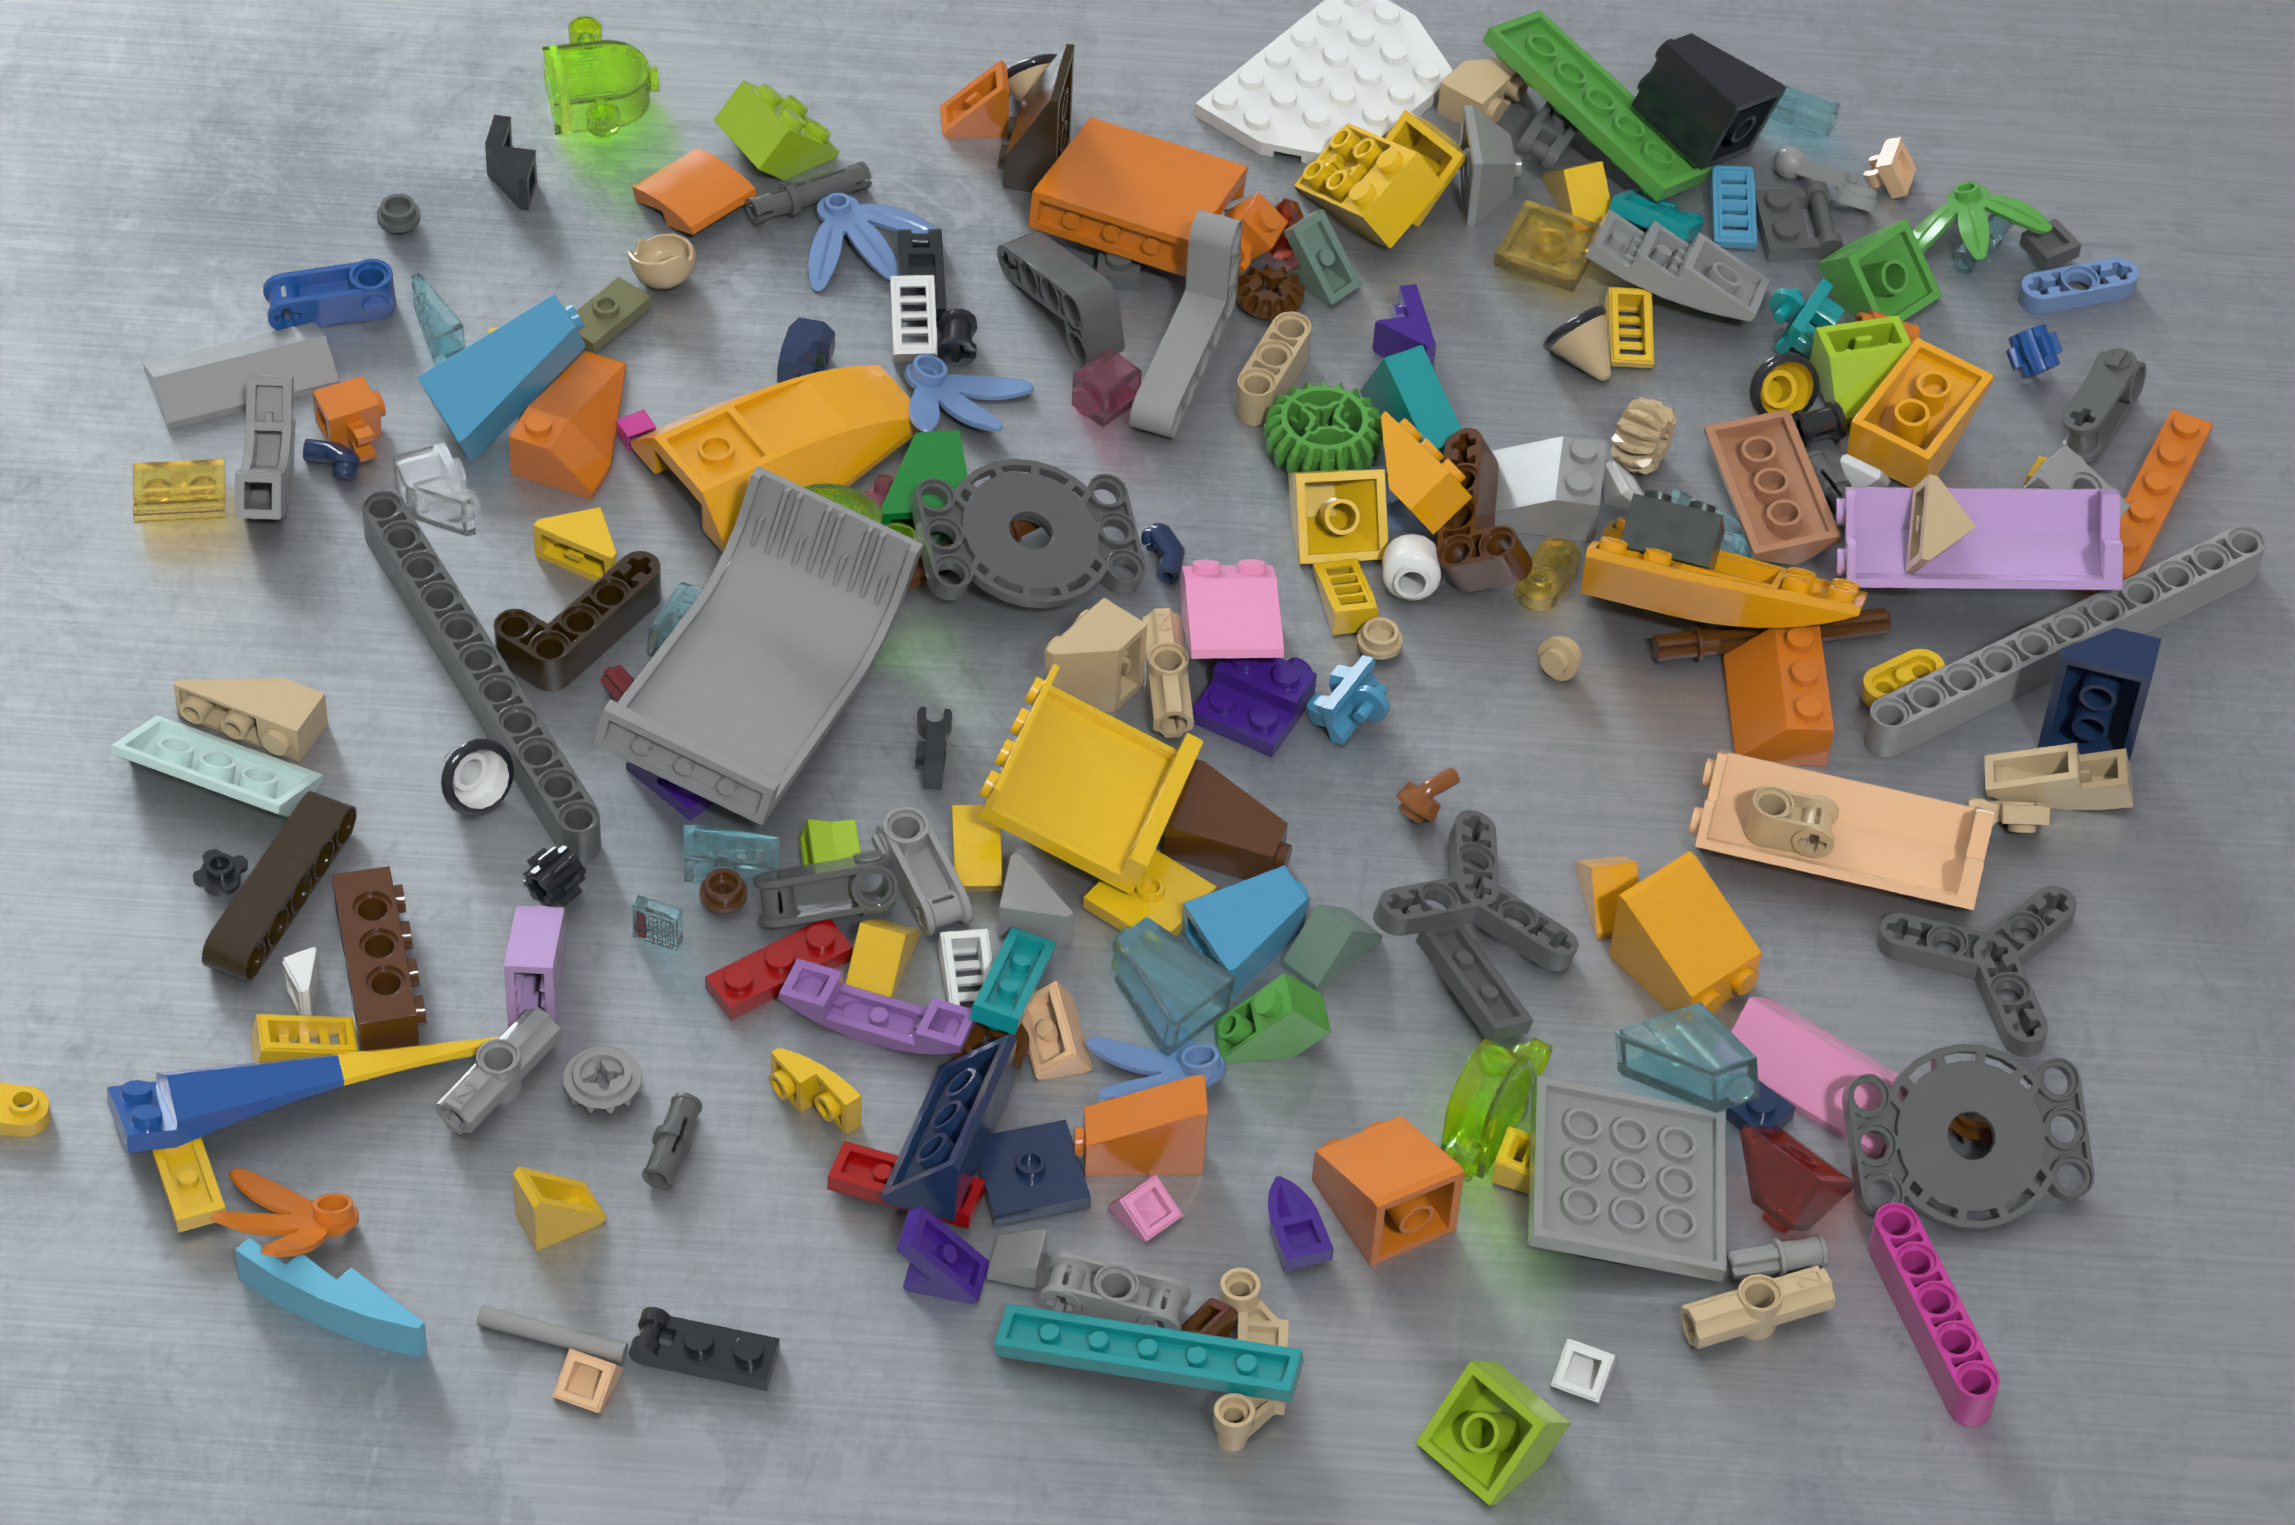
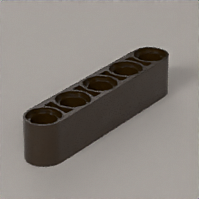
[202,791,357,982]

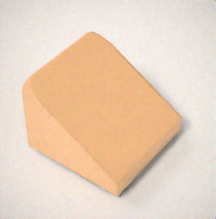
[552,1348,624,1414]

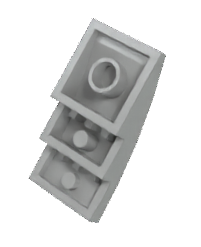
[1585,209,1770,322]

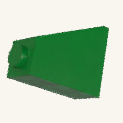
[881,430,967,541]

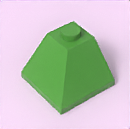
[1817,219,1942,321]

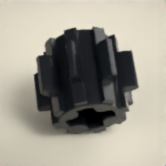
[523,845,587,907]

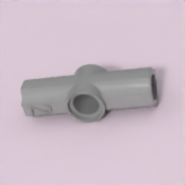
[436,1007,562,1135]

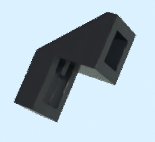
[485,115,537,211]

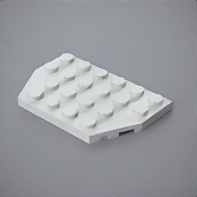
[1194,0,1453,164]

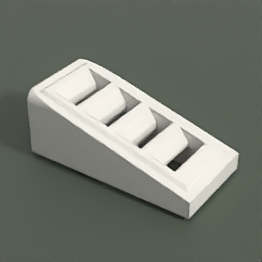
[890,275,937,363]
[938,929,993,1005]

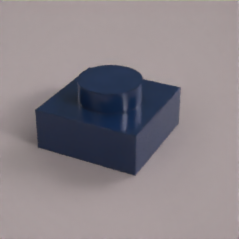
[1726,1080,1795,1146]

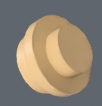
[1357,617,1403,660]
[1537,636,1582,681]

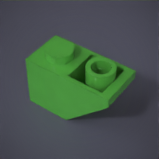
[1213,973,1331,1063]

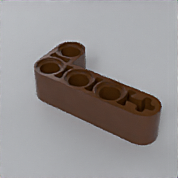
[1436,428,1533,593]

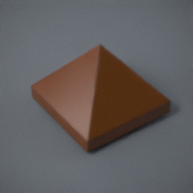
[1181,1298,1238,1338]

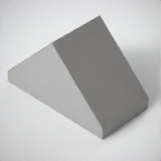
[998,852,1074,947]

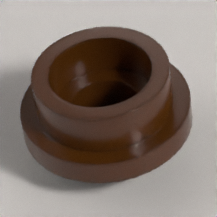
[700,868,747,914]

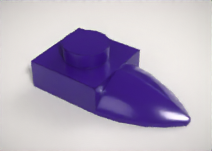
[1268,1176,1334,1271]

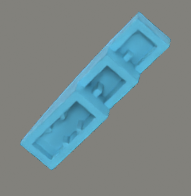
[235,1237,427,1358]

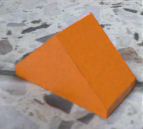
[940,60,1009,139]

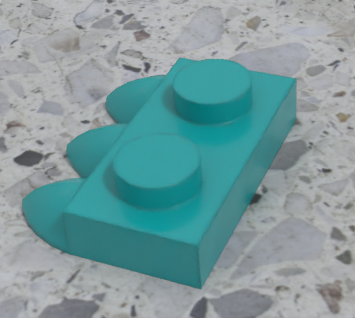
[1608,189,1705,243]

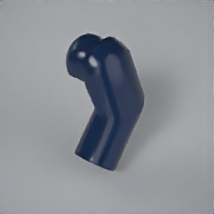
[1141,523,1185,584]

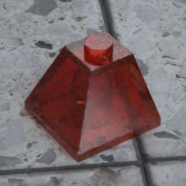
[1740,1125,1854,1233]

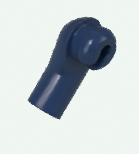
[303,438,360,481]

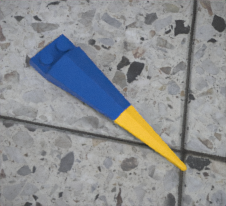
[107,1037,500,1153]

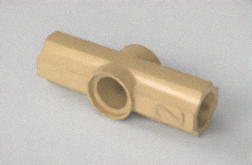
[1142,608,1194,738]
[1679,1265,1836,1349]

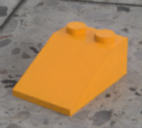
[1846,337,1994,487]

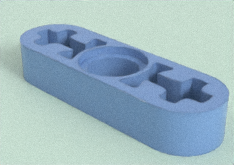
[2018,257,2139,315]

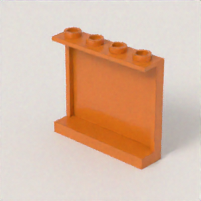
[1028,117,1248,277]

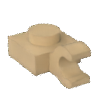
[1966,797,2050,833]

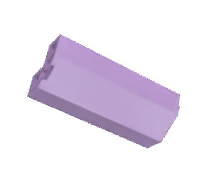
[1836,487,2123,590]

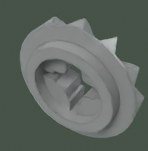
[563,1046,642,1115]

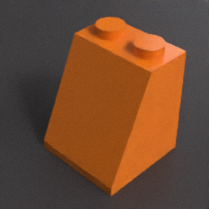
[1312,1116,1464,1266]

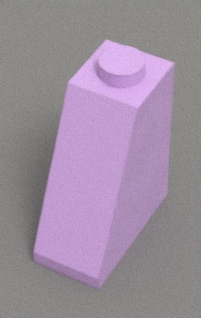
[504,905,566,1027]

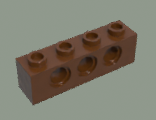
[332,866,427,1051]

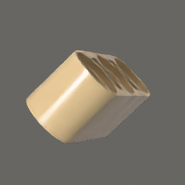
[1235,311,1312,427]

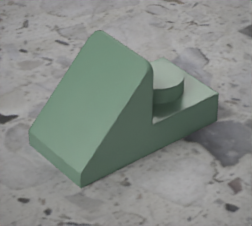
[1283,209,1362,306]

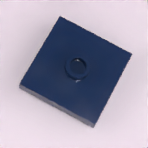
[977,1120,1091,1226]

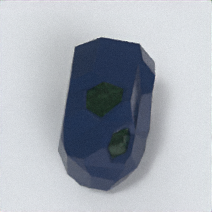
[777,317,835,383]

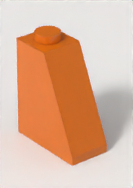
[1074,1075,1208,1177]

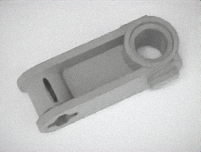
[872,806,973,936]

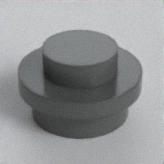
[377,194,420,233]

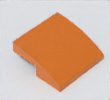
[632,148,757,235]

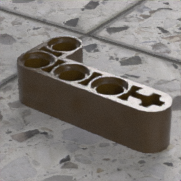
[494,551,662,692]

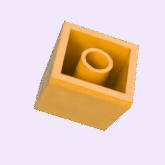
[1609,851,1762,1027]

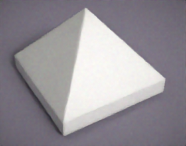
[1840,454,1891,487]
[1604,460,1644,509]

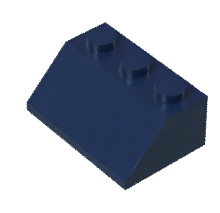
[2037,628,2161,763]

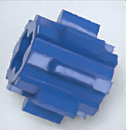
[2006,324,2063,378]

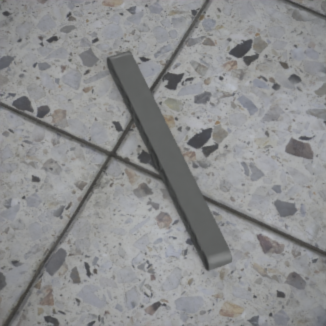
[362,490,601,863]

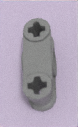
[1038,1251,1191,1330]

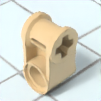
[1744,786,1839,858]

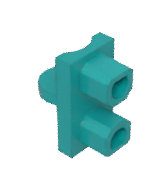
[1768,278,1845,359]

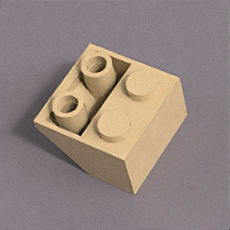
[1044,598,1148,713]

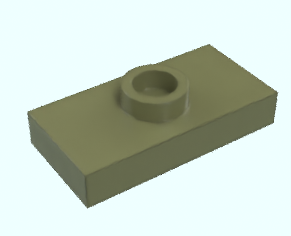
[577,277,652,354]

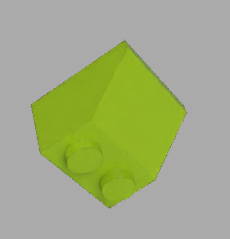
[1415,1361,1571,1506]

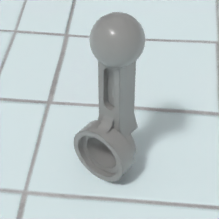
[1773,146,1879,212]

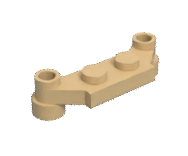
[1213,1268,1289,1452]

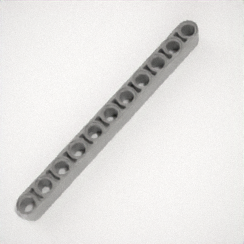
[1864,526,2266,758]

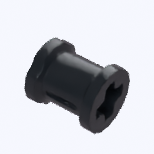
[938,309,977,367]
[1791,401,1847,448]

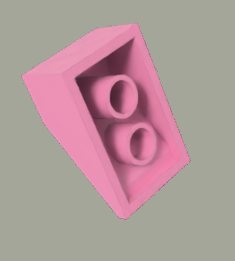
[1181,559,1284,659]

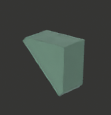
[1282,904,1382,992]

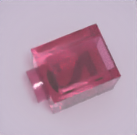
[1072,348,1142,427]

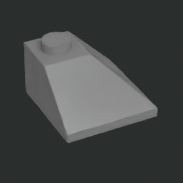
[1457,105,1522,226]

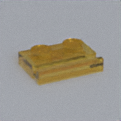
[133,459,226,523]

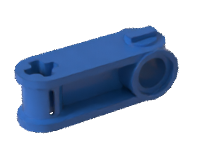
[263,259,396,330]

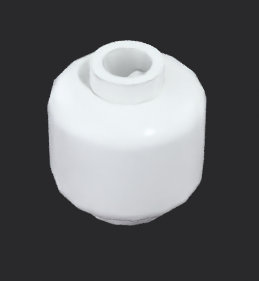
[1382,534,1441,601]

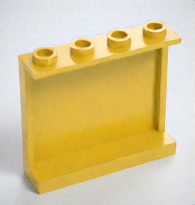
[978,664,1204,895]

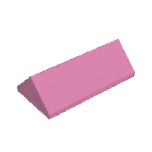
[1716,997,1903,1159]

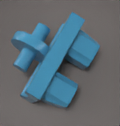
[1307,655,1390,745]

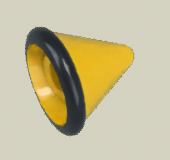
[1749,353,1820,415]

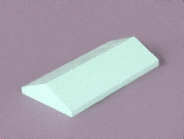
[110,715,323,817]

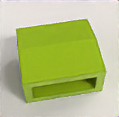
[798,819,863,883]

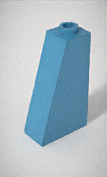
[417,294,586,462]

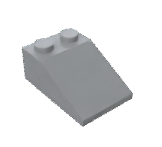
[1492,436,1607,542]

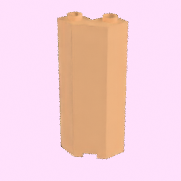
[1689,750,1995,910]

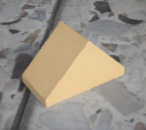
[1906,474,1976,574]

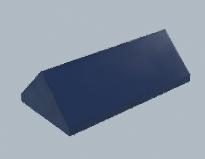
[880,1033,1017,1221]

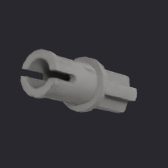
[1727,1234,1828,1280]

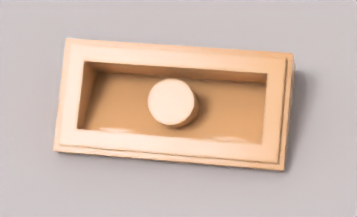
[1021,981,1093,1080]

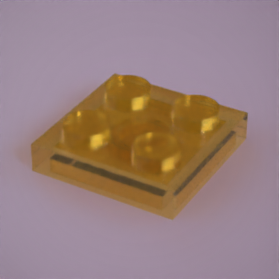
[1494,200,1599,292]

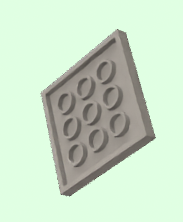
[1528,1075,1726,1282]

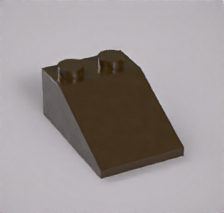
[998,44,1075,193]

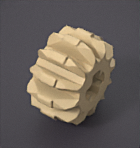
[1610,397,1677,475]

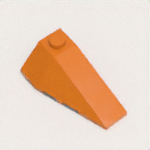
[509,351,626,500]

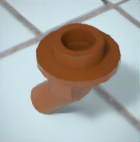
[1396,767,1460,824]

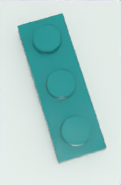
[969,927,1057,1035]

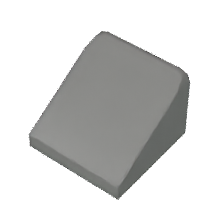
[987,1229,1047,1289]

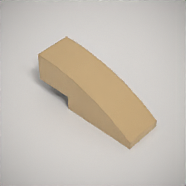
[1984,743,2134,810]

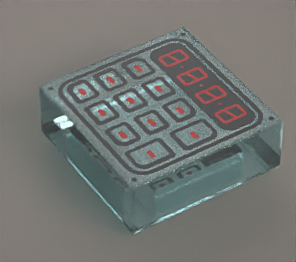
[631,895,683,952]

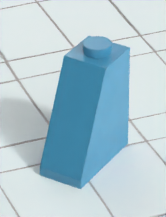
[1181,865,1310,1001]

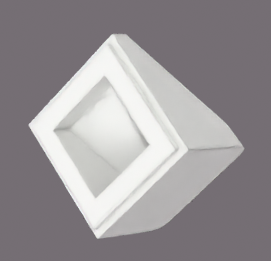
[282,947,320,1016]
[1551,1338,1617,1403]

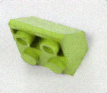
[713,80,840,181]
[1810,315,1912,424]

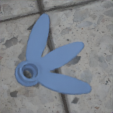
[808,193,937,292]
[904,354,1034,432]
[1085,993,1226,1101]

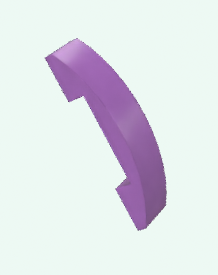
[779,958,975,1055]

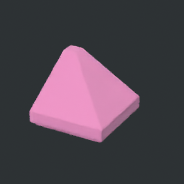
[1107,1174,1183,1243]

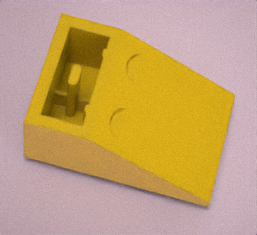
[1293,123,1445,249]

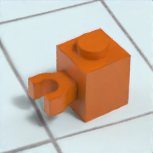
[1224,192,1288,274]
[313,375,386,463]

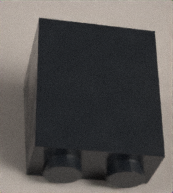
[1631,33,1787,170]

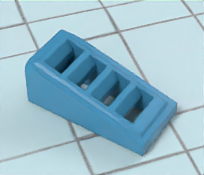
[1708,165,1757,249]

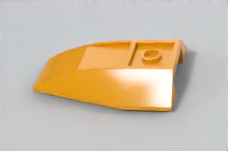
[631,365,921,553]
[1581,517,1868,628]

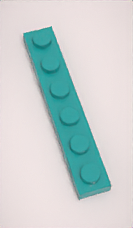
[994,1303,1304,1403]

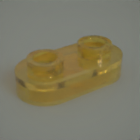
[1515,537,1581,611]

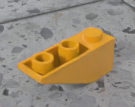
[1381,411,1472,535]

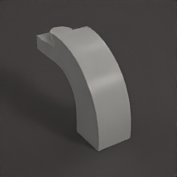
[235,375,296,520]

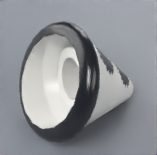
[441,739,514,816]

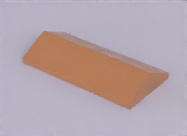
[1704,409,1841,566]

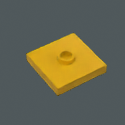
[1083,849,1217,954]

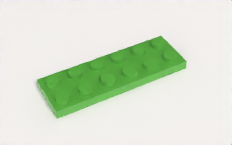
[1482,10,1712,202]

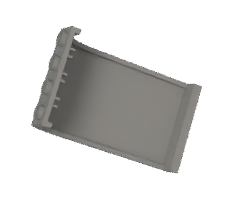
[592,466,924,825]

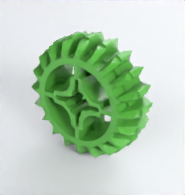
[1263,380,1383,473]

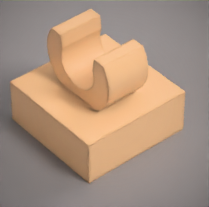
[1863,137,1917,199]

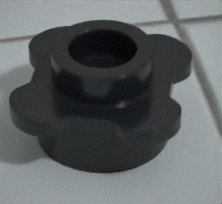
[193,849,248,897]

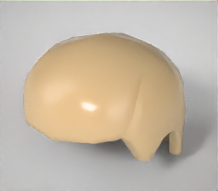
[627,233,697,290]

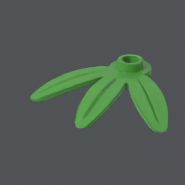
[1913,181,2052,261]

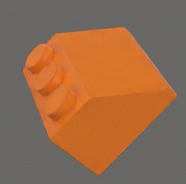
[1722,626,1834,766]

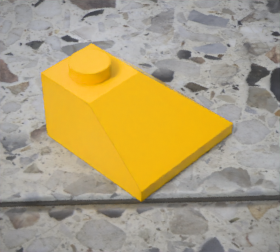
[1385,110,1467,227]
[1288,469,1388,564]

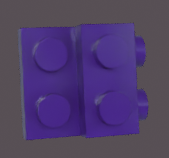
[1192,657,1317,758]

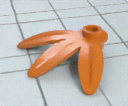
[211,1168,359,1257]

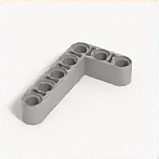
[1129,210,1243,439]

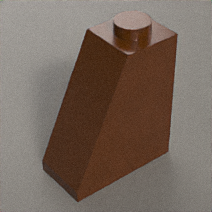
[1163,759,1292,880]

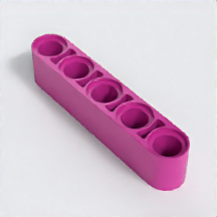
[1868,1202,2000,1427]

